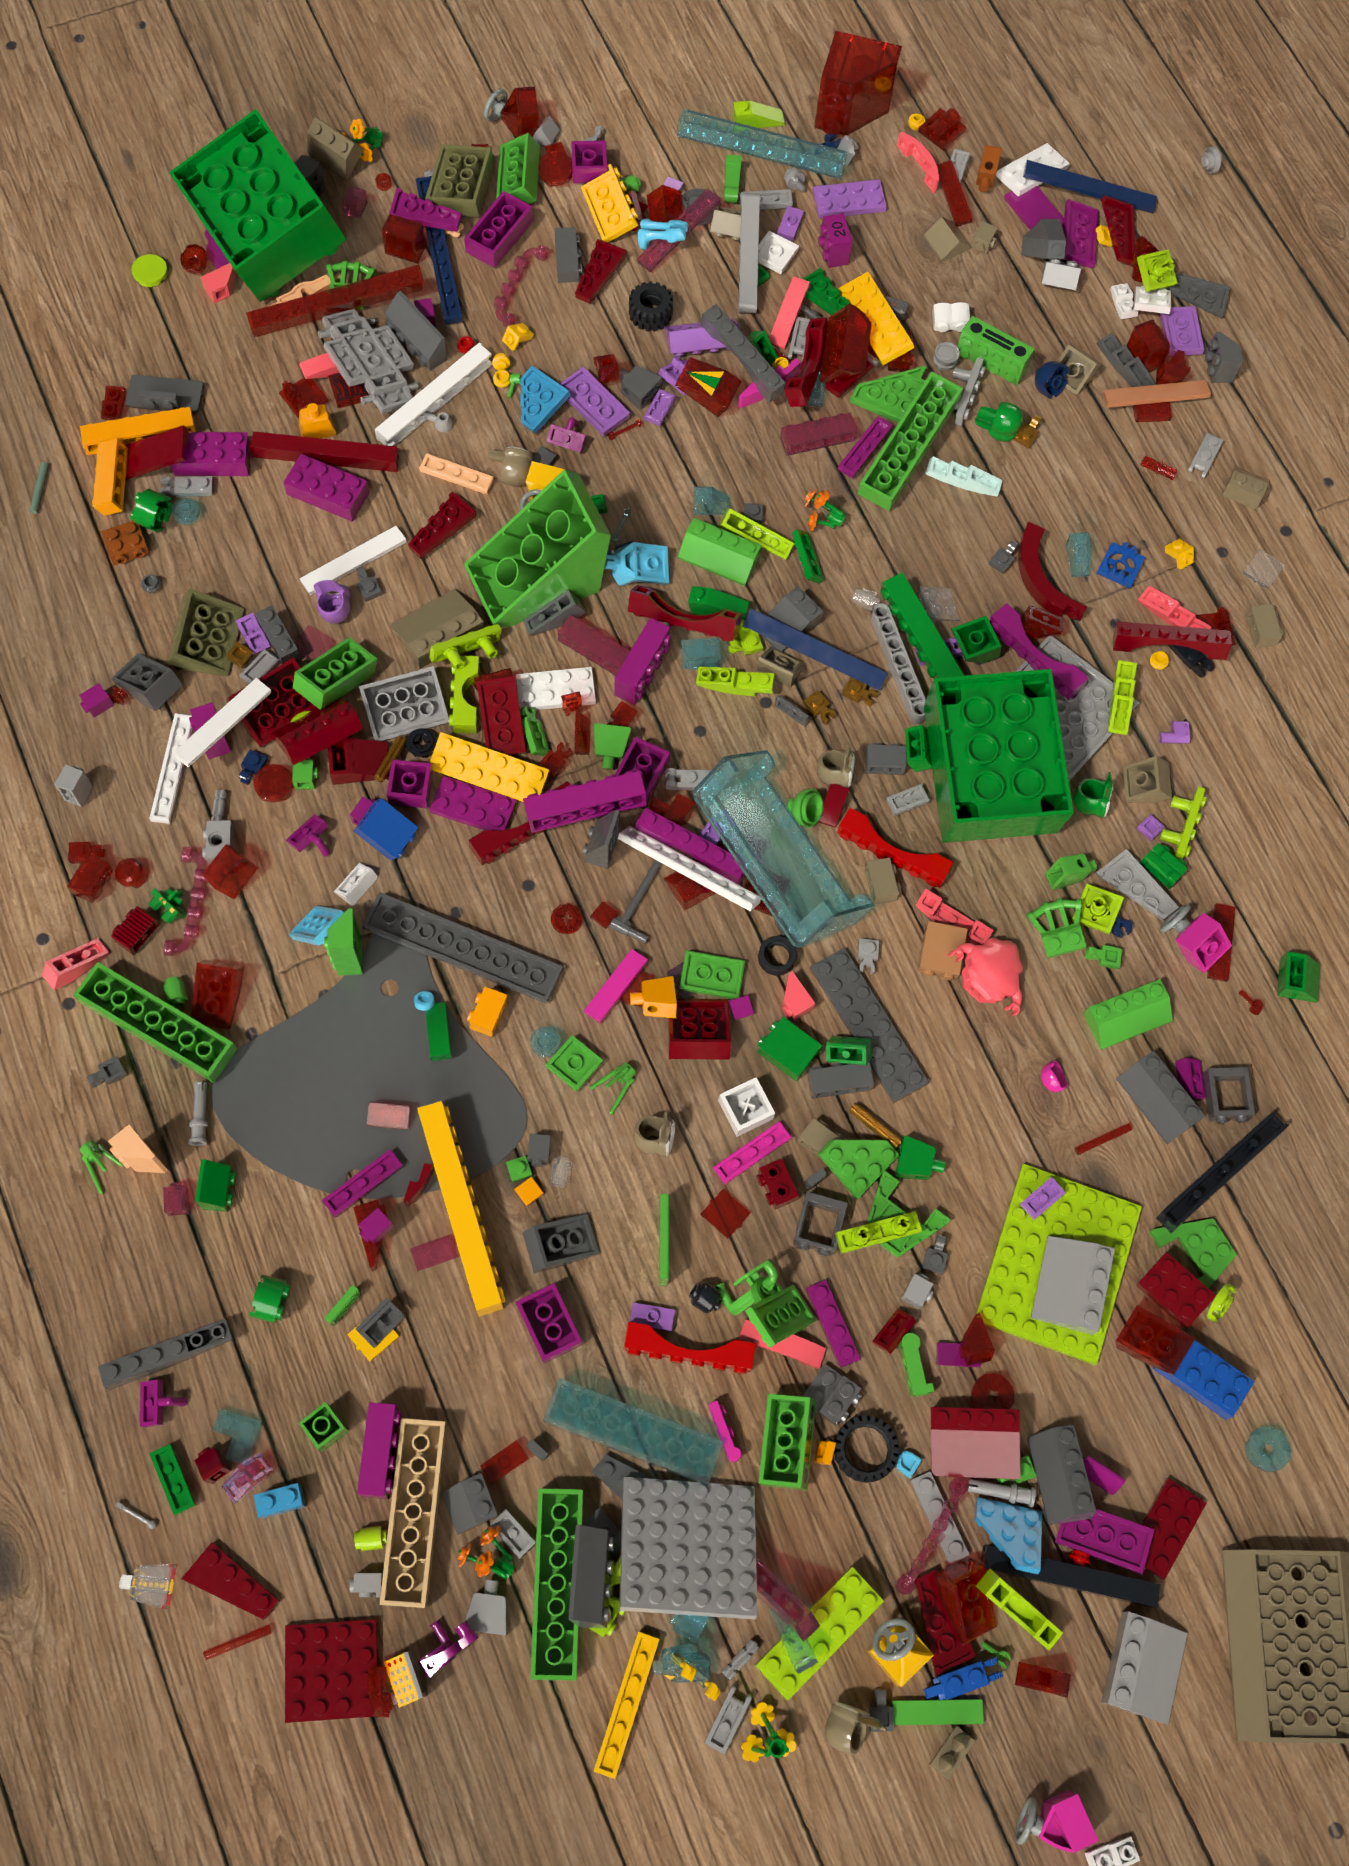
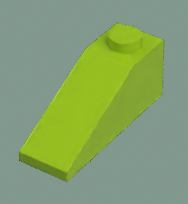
[732,100,785,130]

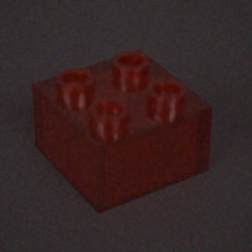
[381,214,425,264]
[1127,319,1171,373]

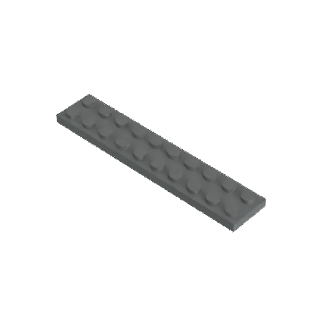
[362,892,563,1004]

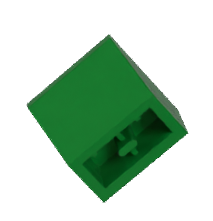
[1277,951,1320,1003]

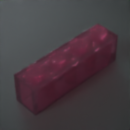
[780,413,857,456]
[558,615,631,676]
[756,1558,820,1642]

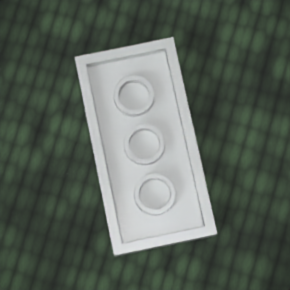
[996,143,1070,197]
[516,667,596,710]

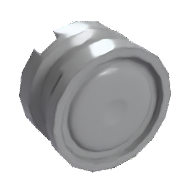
[933,342,960,371]

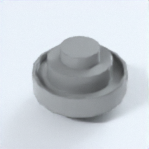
[1201,146,1222,173]

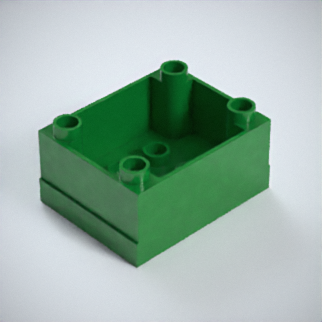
[169,109,347,302]
[924,669,1073,843]

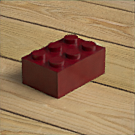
[1136,1252,1216,1330]

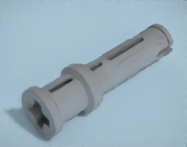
[188,1082,208,1146]
[967,1478,1036,1508]

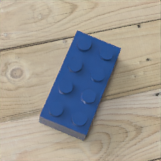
[1152,1330,1255,1420]

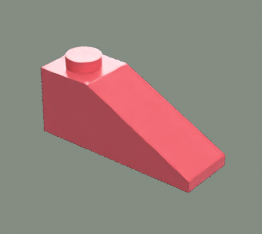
[42,938,109,990]

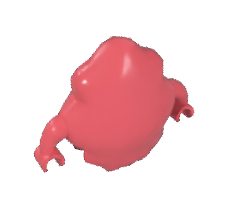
[948,938,1023,1016]

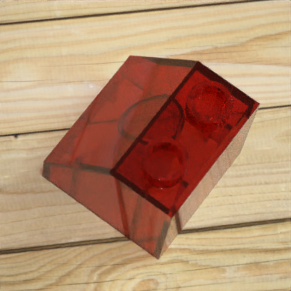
[814,31,902,136]

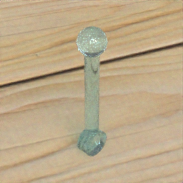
[612,508,631,541]

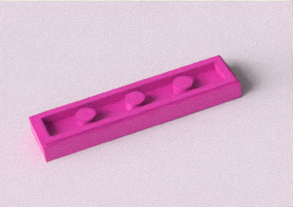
[584,949,648,1024]
[713,1121,792,1185]

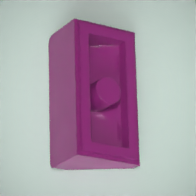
[1175,1058,1206,1100]
[936,1342,981,1367]
[1083,1456,1126,1495]

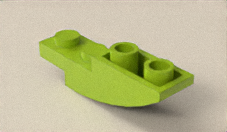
[696,667,775,696]

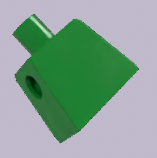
[894,1136,946,1180]

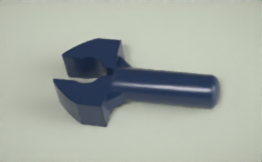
[812,133,841,155]
[1111,913,1132,938]

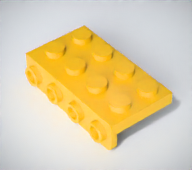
[581,164,639,243]

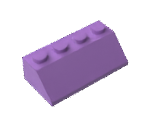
[664,318,740,356]

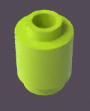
[354,1526,388,1551]

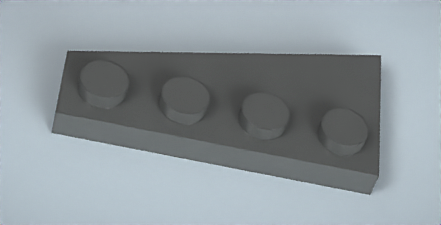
[1165,272,1230,318]
[591,1454,652,1499]

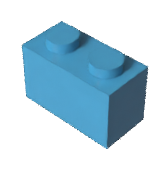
[254,1483,306,1519]

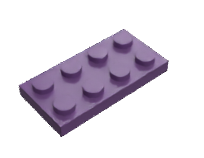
[812,179,886,219]
[559,367,631,437]

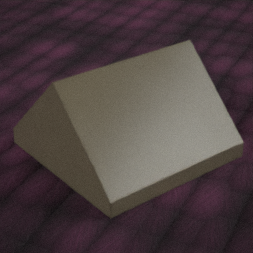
[924,216,971,262]
[757,646,804,688]

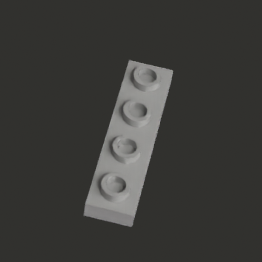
[952,357,986,426]

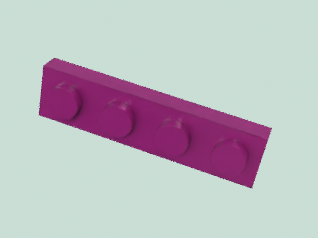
[838,416,893,479]
[322,1149,403,1218]
[806,1280,860,1368]

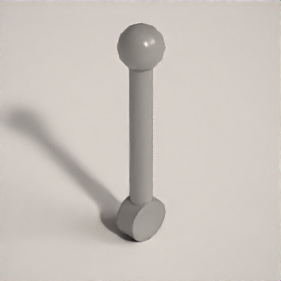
[115,1501,156,1529]

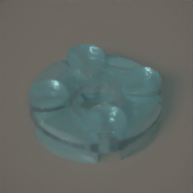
[1245,1427,1291,1472]

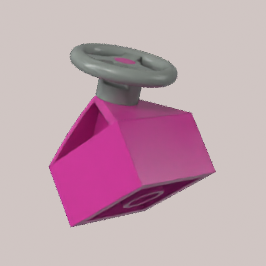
[1159,904,1232,973]
[1015,1790,1099,1853]

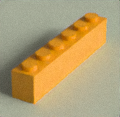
[80,407,196,455]

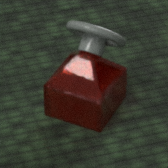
[484,87,539,137]

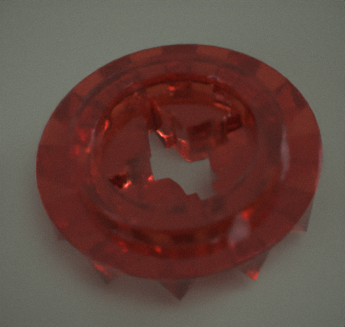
[551,903,583,934]

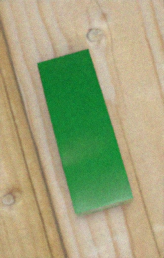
[426,1002,452,1062]

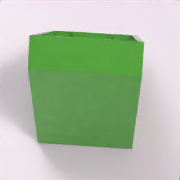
[464,469,611,628]

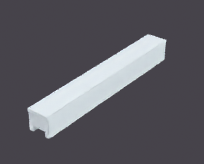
[375,343,492,446]

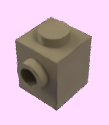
[971,221,998,254]

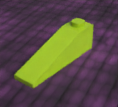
[718,508,794,560]

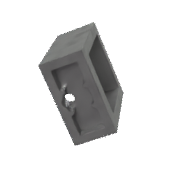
[1202,1067,1255,1124]
[793,1192,848,1257]

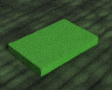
[679,950,745,999]

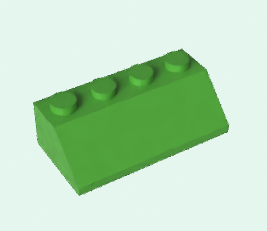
[496,133,540,204]
[678,518,762,586]
[324,908,363,976]
[1083,979,1173,1050]

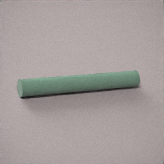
[30,462,48,514]

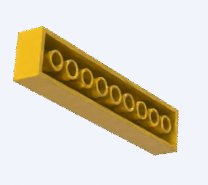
[417,1101,506,1317]

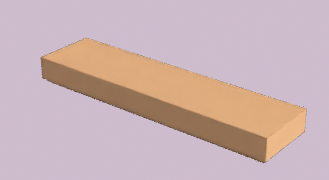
[419,453,494,495]

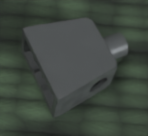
[617,366,662,410]

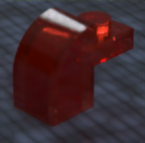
[1156,350,1191,385]
[593,354,619,384]
[649,793,695,826]

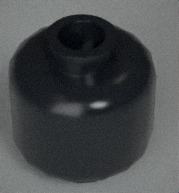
[689,1281,722,1314]

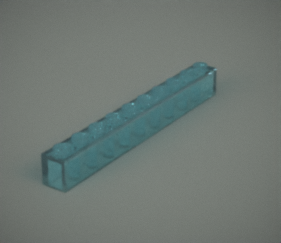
[678,109,847,179]

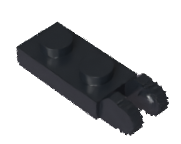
[1167,645,1215,678]

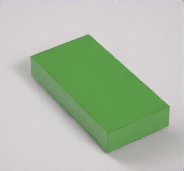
[324,1285,361,1326]

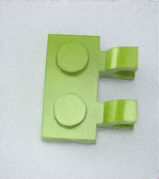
[728,617,763,655]

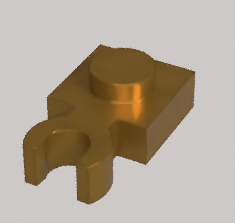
[841,677,878,706]
[803,690,836,725]

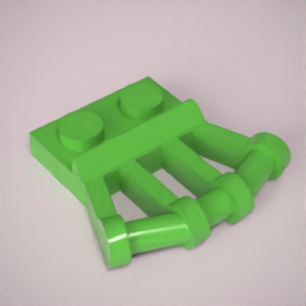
[326,260,377,310]
[1026,898,1087,959]

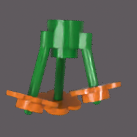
[804,488,845,532]
[457,1525,515,1580]

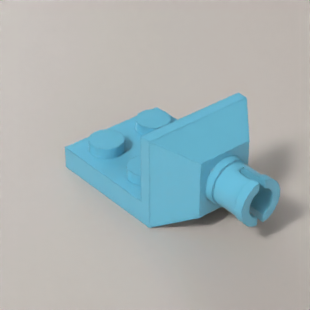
[604,542,669,586]

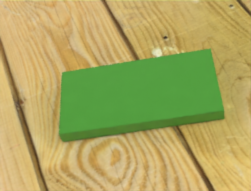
[659,1194,669,1286]

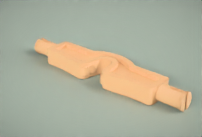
[267,273,341,313]

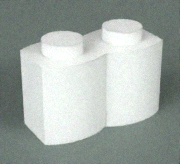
[932,302,970,332]

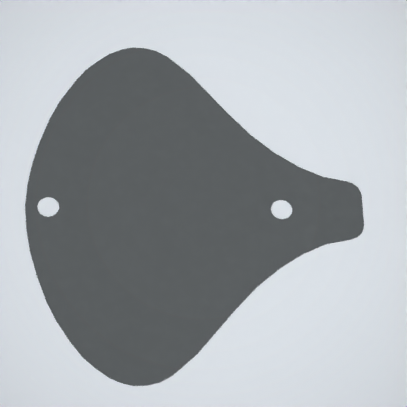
[210,933,527,1199]

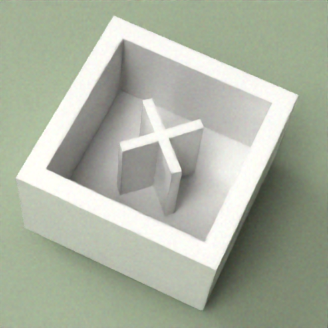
[718,1077,775,1137]

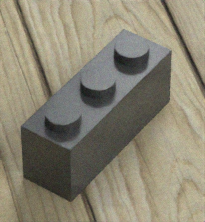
[554,227,582,283]
[255,605,301,664]
[807,1061,874,1099]

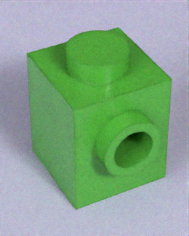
[292,758,319,790]

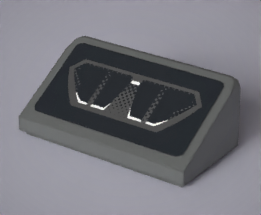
[775,695,813,726]

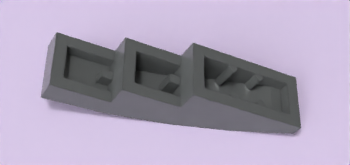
[1096,332,1156,387]

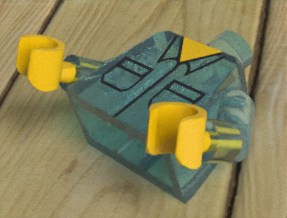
[653,1643,720,1701]

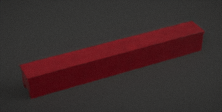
[249,431,399,472]

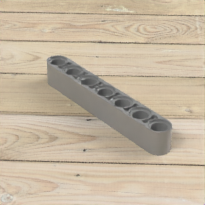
[738,193,760,313]
[871,603,926,724]

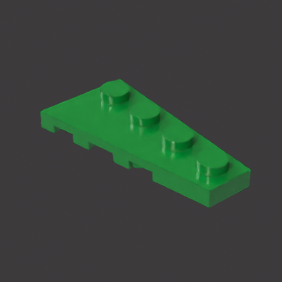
[803,268,856,324]

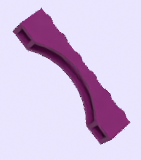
[989,603,1089,700]
[636,808,749,885]

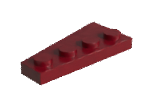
[181,1542,280,1620]
[914,1570,976,1676]

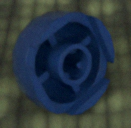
[1035,361,1070,399]

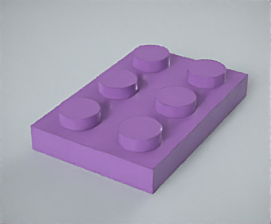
[1159,306,1204,356]

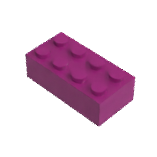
[464,191,533,268]
[171,432,251,476]
[283,454,369,522]
[614,618,672,705]
[357,1402,403,1499]

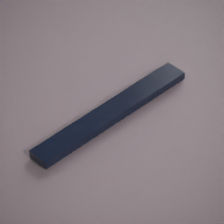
[1023,160,1157,213]
[743,608,888,690]

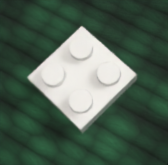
[758,231,799,274]
[1134,286,1171,314]

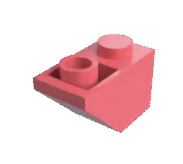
[201,263,237,304]

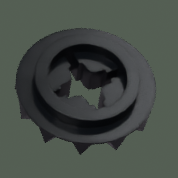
[406,728,437,758]

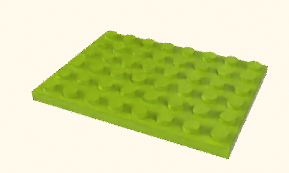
[974,1164,1142,1366]

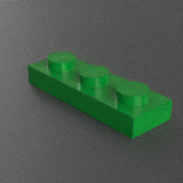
[792,529,824,584]
[149,1444,196,1516]

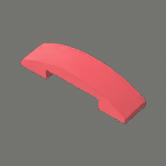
[897,132,939,193]
[915,889,993,945]
[738,1320,826,1369]

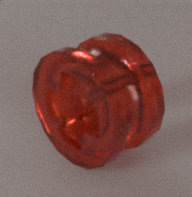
[375,173,392,191]
[108,687,128,705]

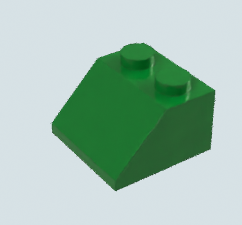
[951,615,1002,663]
[195,1159,237,1212]

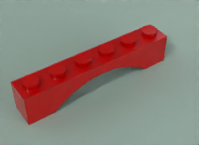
[837,808,954,888]
[624,1322,756,1374]

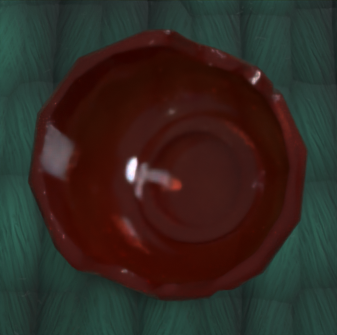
[180,244,208,275]
[115,858,149,888]

